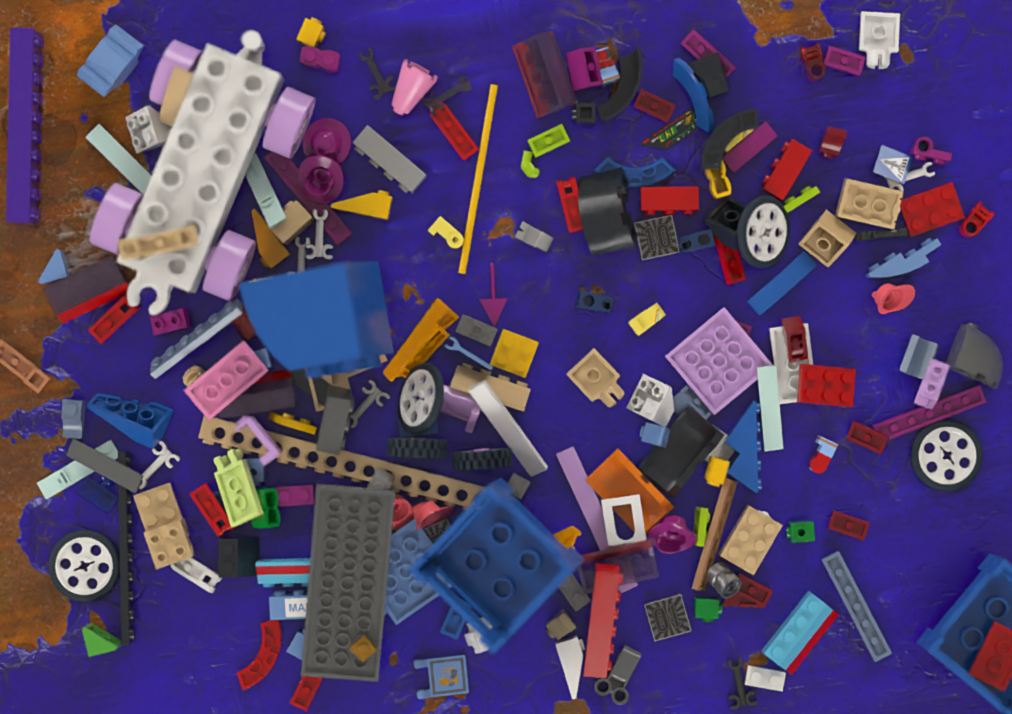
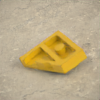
[268,411,317,435]

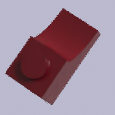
[818,126,848,159]
[781,315,808,363]

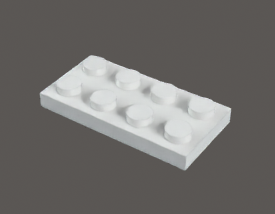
[769,323,813,404]

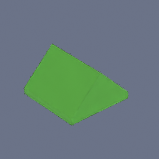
[82,622,122,657]

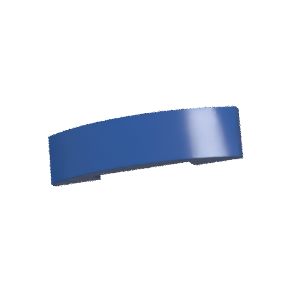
[747,251,817,316]

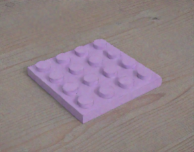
[665,307,773,415]

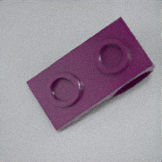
[910,137,952,165]
[150,308,192,335]

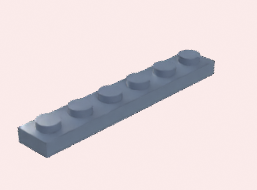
[150,299,242,379]
[821,551,892,662]

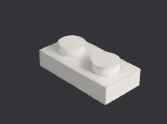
[744,665,786,692]

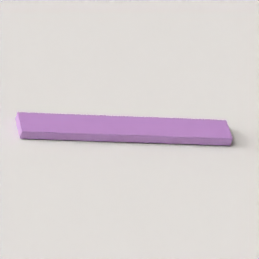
[556,446,638,593]

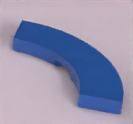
[673,58,714,133]
[594,157,676,187]

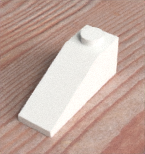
[555,635,585,700]

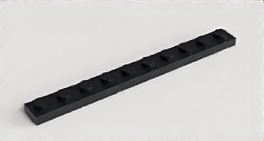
[118,451,135,645]

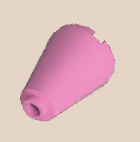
[391,59,438,115]

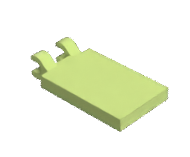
[214,448,264,527]

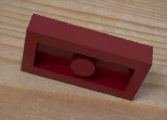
[633,89,676,123]
[846,420,890,454]
[827,510,870,541]

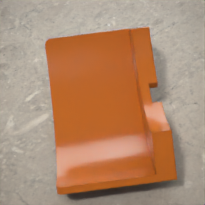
[586,449,674,534]

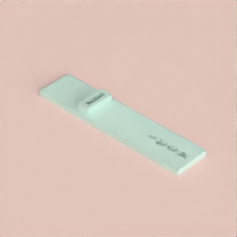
[86,124,152,194]
[245,153,287,229]
[757,365,783,451]
[37,440,118,499]

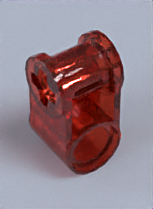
[799,43,826,82]

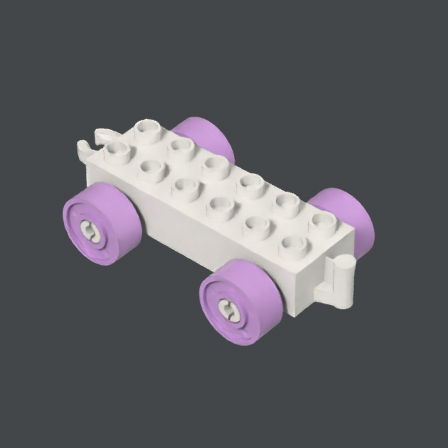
[90,31,316,315]

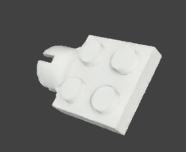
[859,11,900,69]

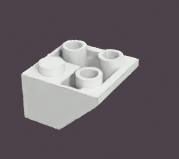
[125,106,172,154]
[626,374,674,427]

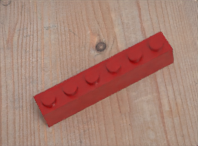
[583,563,623,678]

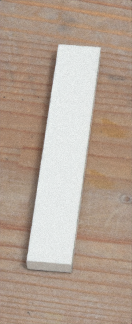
[468,380,548,477]

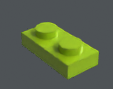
[527,124,570,158]
[783,185,820,213]
[693,506,710,547]

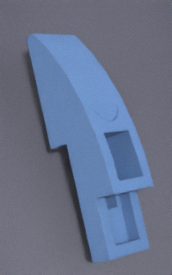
[866,238,941,278]

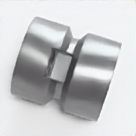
[706,562,742,599]

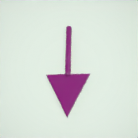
[479,263,508,327]

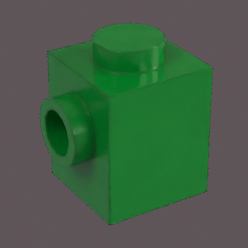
[785,521,815,543]
[694,597,722,622]

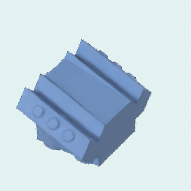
[76,24,144,97]

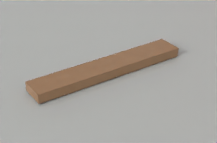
[692,478,738,591]

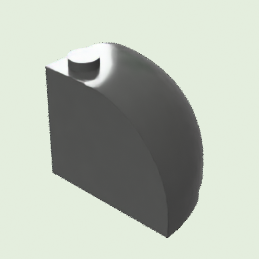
[945,322,1003,389]

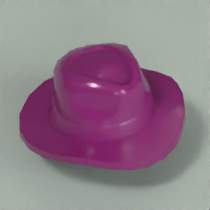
[303,118,352,164]
[298,155,343,203]
[648,515,697,554]

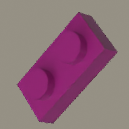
[823,46,866,76]

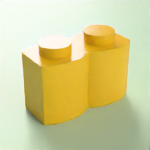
[704,160,731,200]
[704,455,730,487]

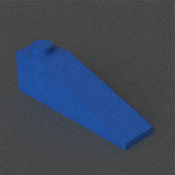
[87,393,173,449]

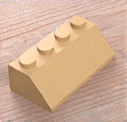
[450,363,531,411]

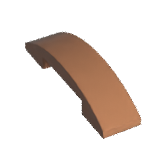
[0,338,51,393]

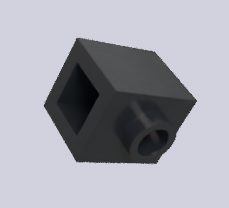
[572,103,596,125]

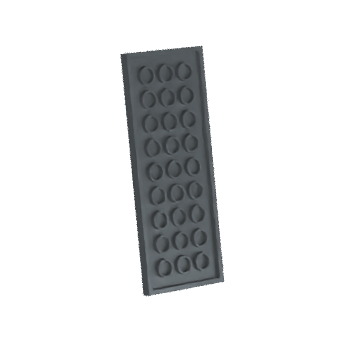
[301,484,395,682]

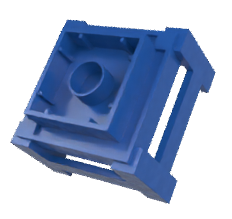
[408,478,585,654]
[916,553,1012,714]

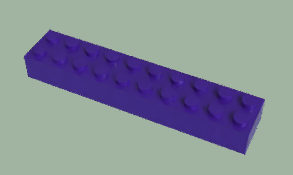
[6,28,44,224]

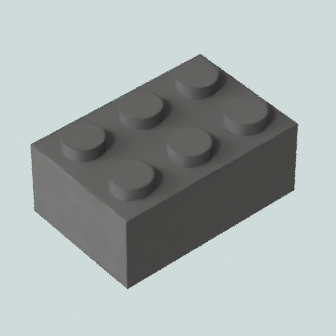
[316,385,354,455]

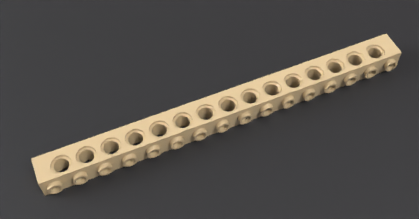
[198,416,487,510]

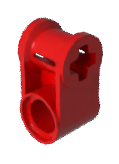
[959,201,995,238]

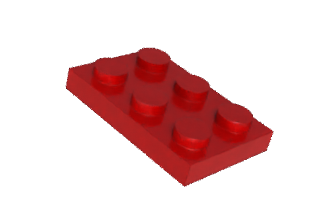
[900,182,965,237]
[797,364,856,407]
[968,621,1012,691]

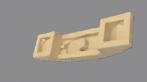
[160,66,193,127]
[117,225,199,261]

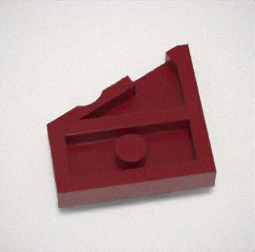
[722,572,773,608]

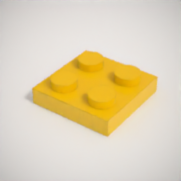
[490,329,539,378]

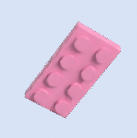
[184,341,269,420]

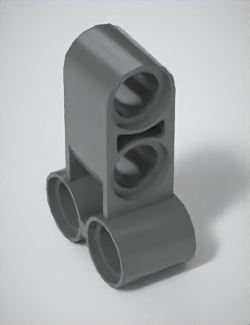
[594,645,642,705]

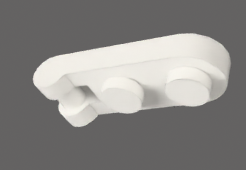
[171,557,223,593]

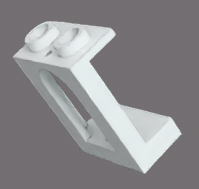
[601,494,646,547]

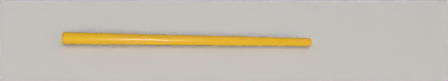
[458,84,498,274]

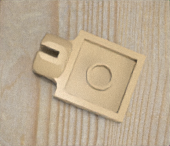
[566,348,624,408]

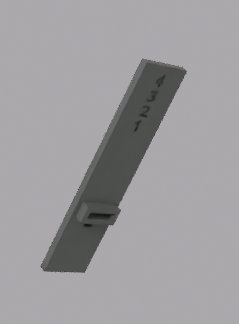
[66,438,143,493]

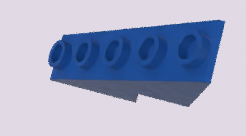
[723,400,762,493]

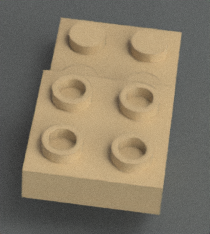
[133,483,194,569]

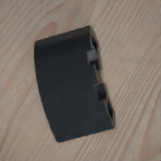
[596,46,642,126]
[698,108,758,173]
[578,167,638,256]
[638,407,724,498]

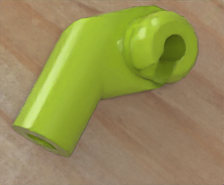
[521,151,539,178]

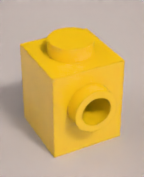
[296,17,326,48]

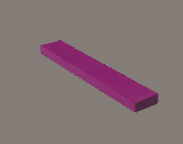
[264,151,353,246]
[872,384,987,440]

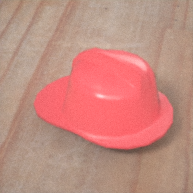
[872,283,915,314]
[392,494,414,531]
[412,501,454,530]

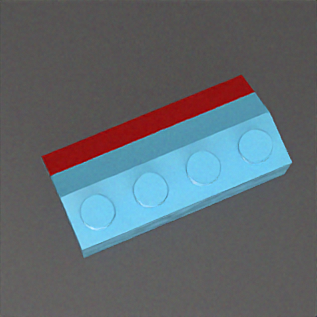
[256,558,311,587]
[761,591,839,675]

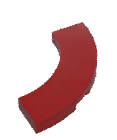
[237,620,282,690]

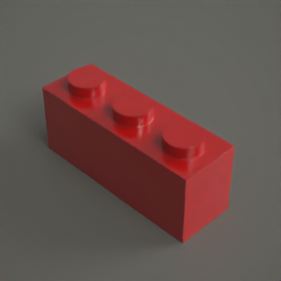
[761,139,812,201]
[640,186,699,215]

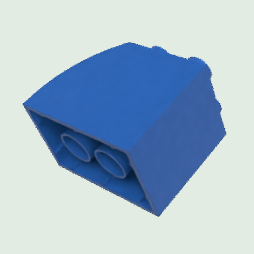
[239,261,394,379]

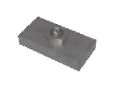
[455,314,498,347]

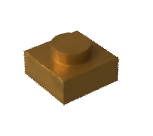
[350,634,377,663]

